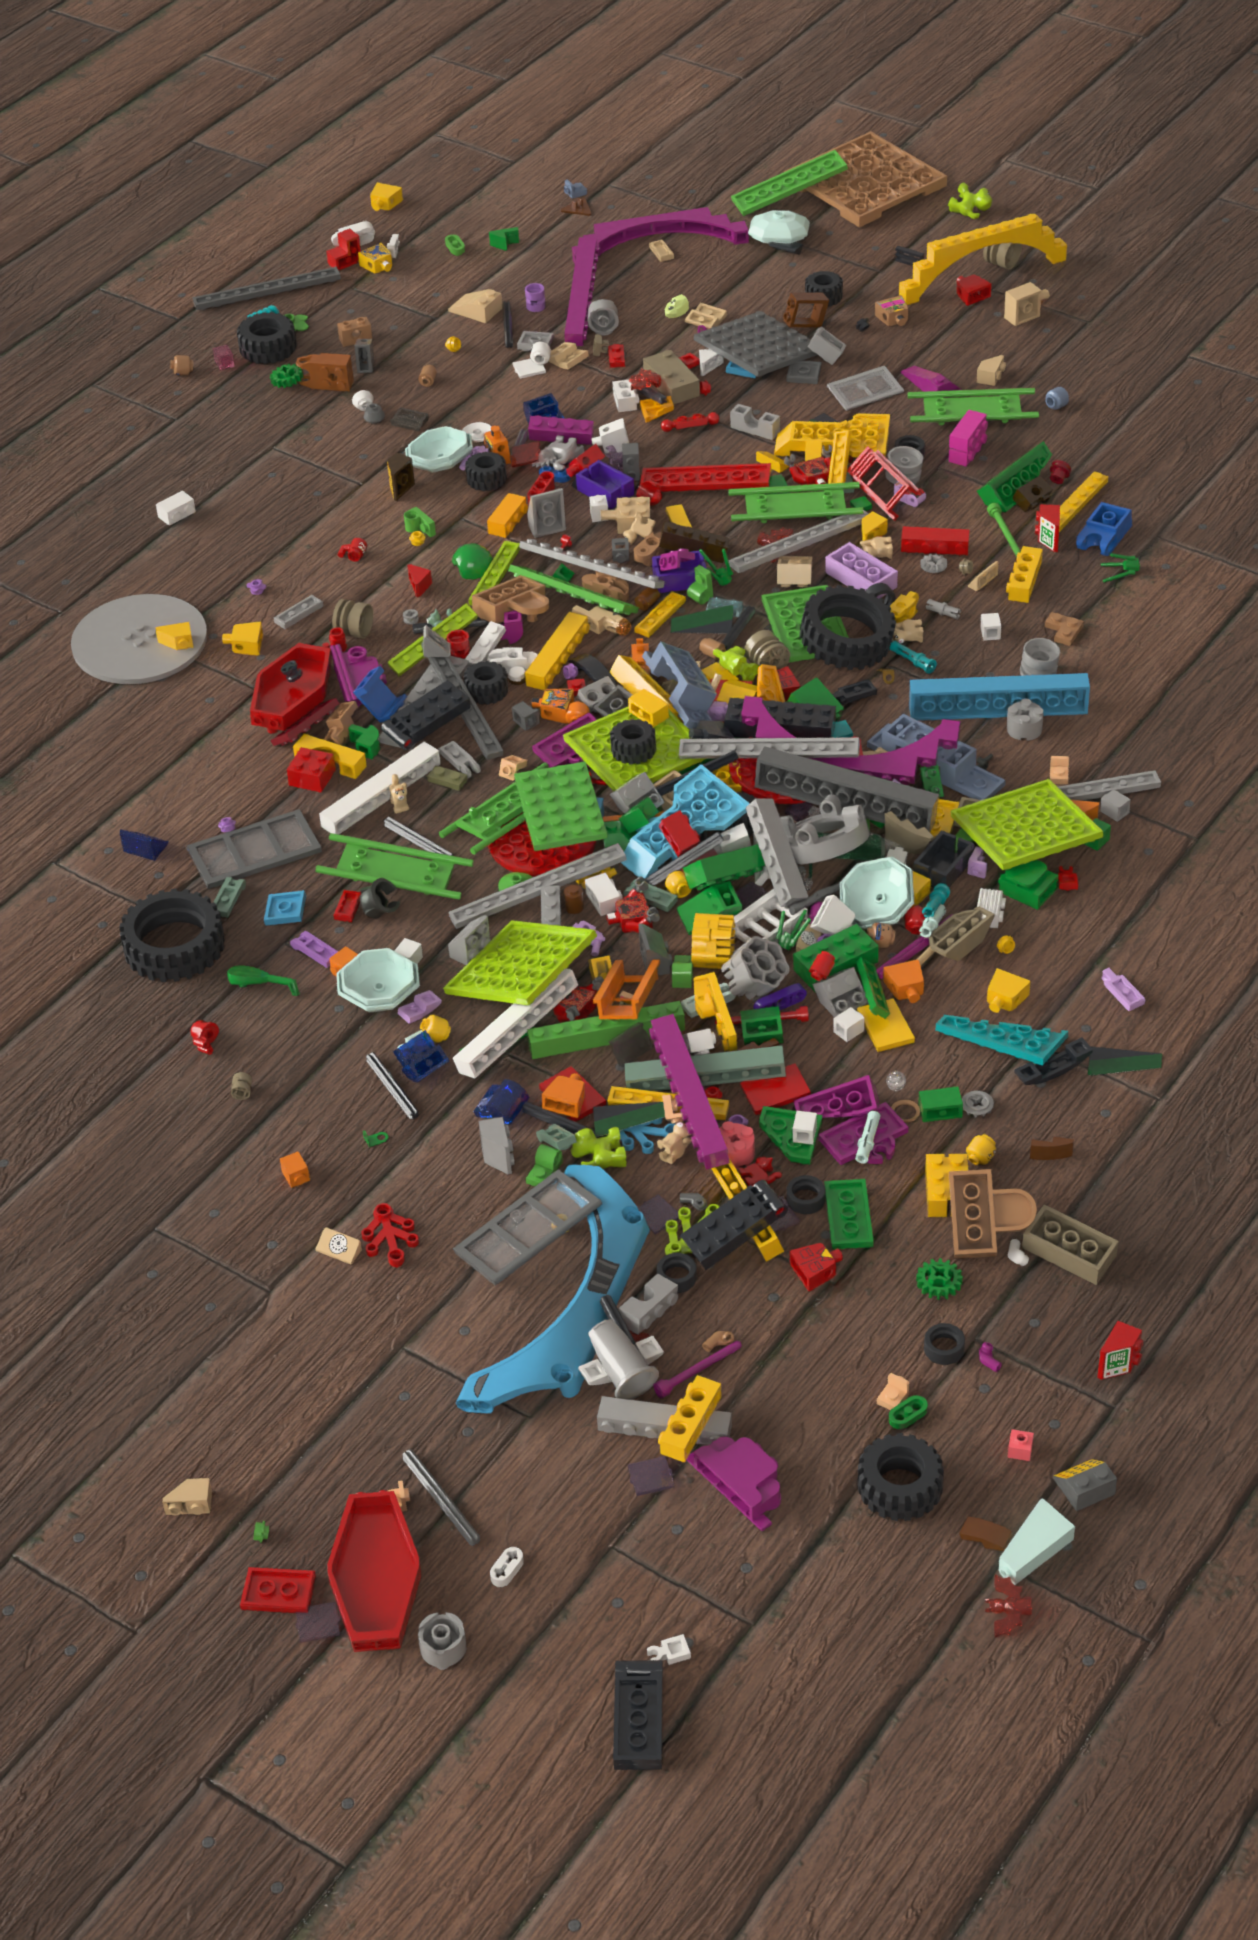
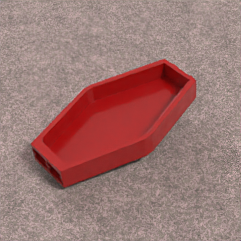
[250,643,332,734]
[327,1490,421,1652]

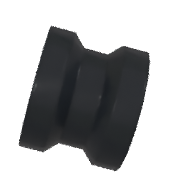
[281,660,303,682]

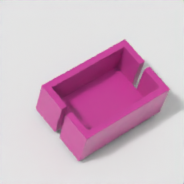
[949,410,988,467]

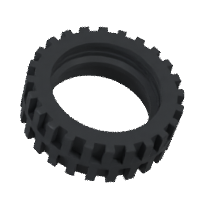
[800,585,896,670]
[119,889,225,982]

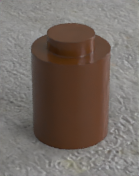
[635,586,660,611]
[564,885,584,914]

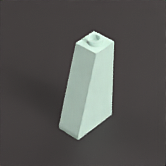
[999,1498,1075,1585]

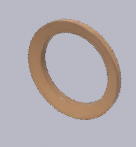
[891,1100,920,1123]

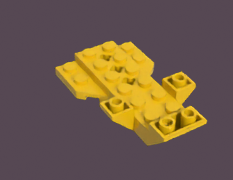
[774,413,890,461]

